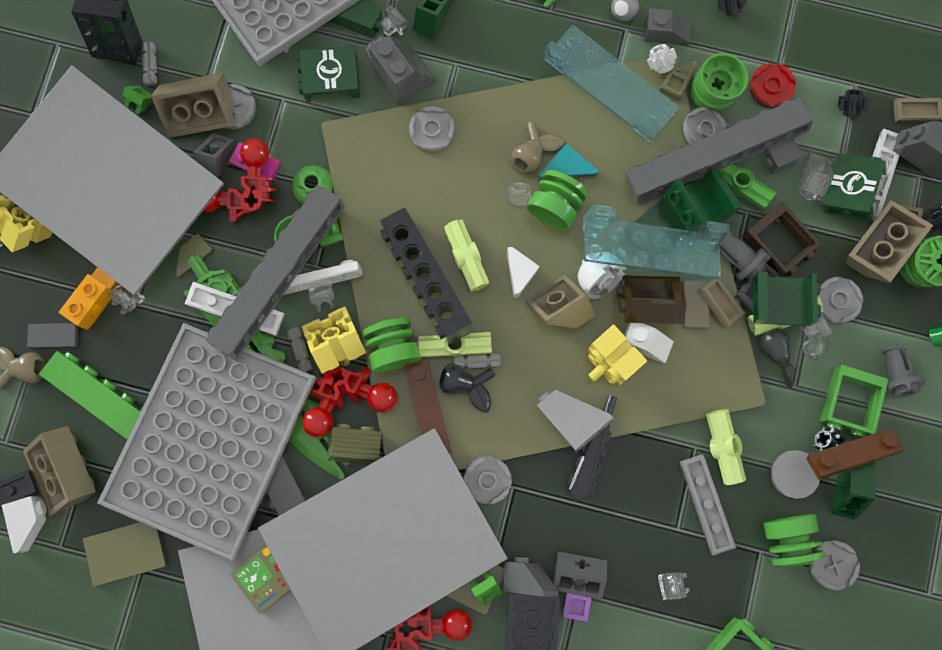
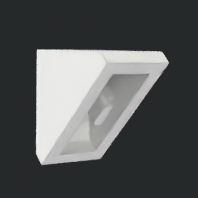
[507,247,540,298]

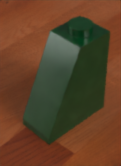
[329,0,384,39]
[832,462,875,519]

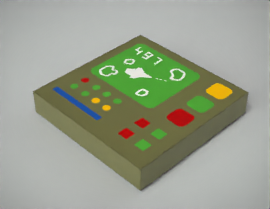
[230,544,291,614]

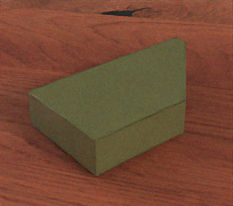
[659,61,699,101]
[176,233,214,279]

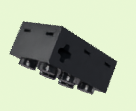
[71,0,143,63]
[505,593,560,650]

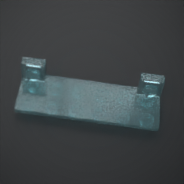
[544,25,679,142]
[583,204,730,279]

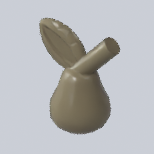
[511,122,565,173]
[0,346,46,390]

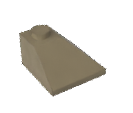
[525,274,596,329]

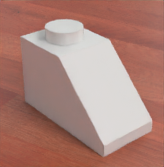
[624,323,674,364]
[2,496,47,553]

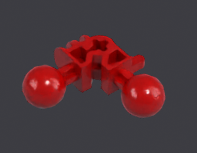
[202,138,276,222]
[302,366,398,438]
[385,604,473,650]

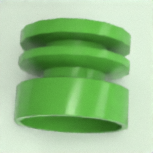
[689,53,748,113]
[526,170,589,231]
[900,236,942,288]
[362,318,421,373]
[763,514,825,567]

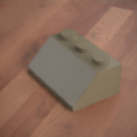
[151,72,233,138]
[845,200,933,283]
[23,426,96,516]

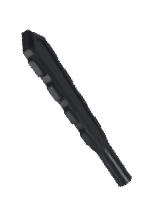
[568,395,617,502]

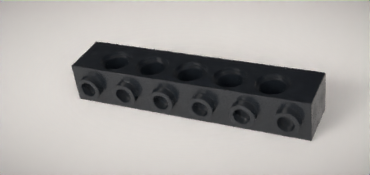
[380,207,474,345]

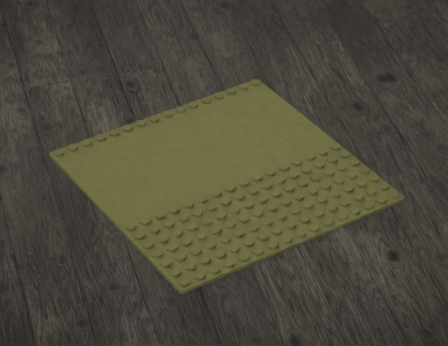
[321,58,766,470]

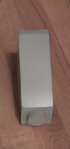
[537,390,613,453]

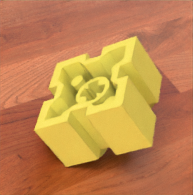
[0,195,52,252]
[301,307,366,373]
[587,324,647,386]

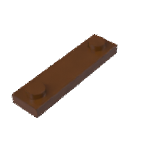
[404,359,452,453]
[806,428,905,480]

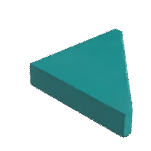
[538,144,599,180]

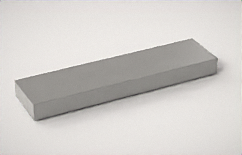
[679,454,736,555]

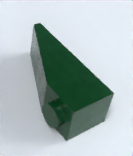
[412,0,453,38]

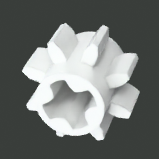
[647,44,677,74]

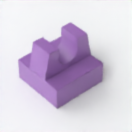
[562,593,592,622]

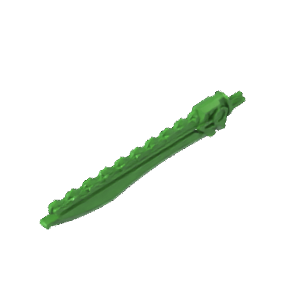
[184,254,350,480]

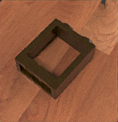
[742,202,821,277]
[617,276,687,324]

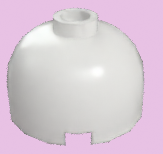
[578,253,626,299]

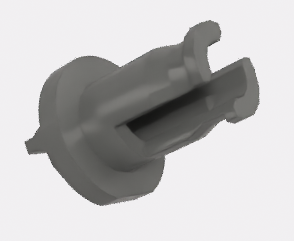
[714,231,771,280]
[881,345,925,398]

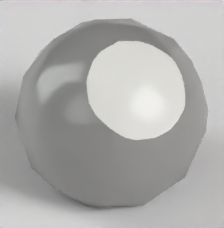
[611,0,639,22]

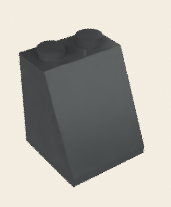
[369,35,436,106]
[892,121,942,179]

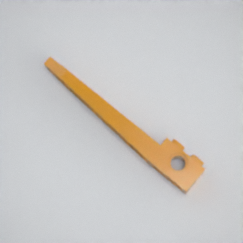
[58,267,121,330]

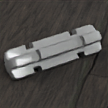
[142,42,157,86]
[287,327,313,373]
[454,353,501,369]

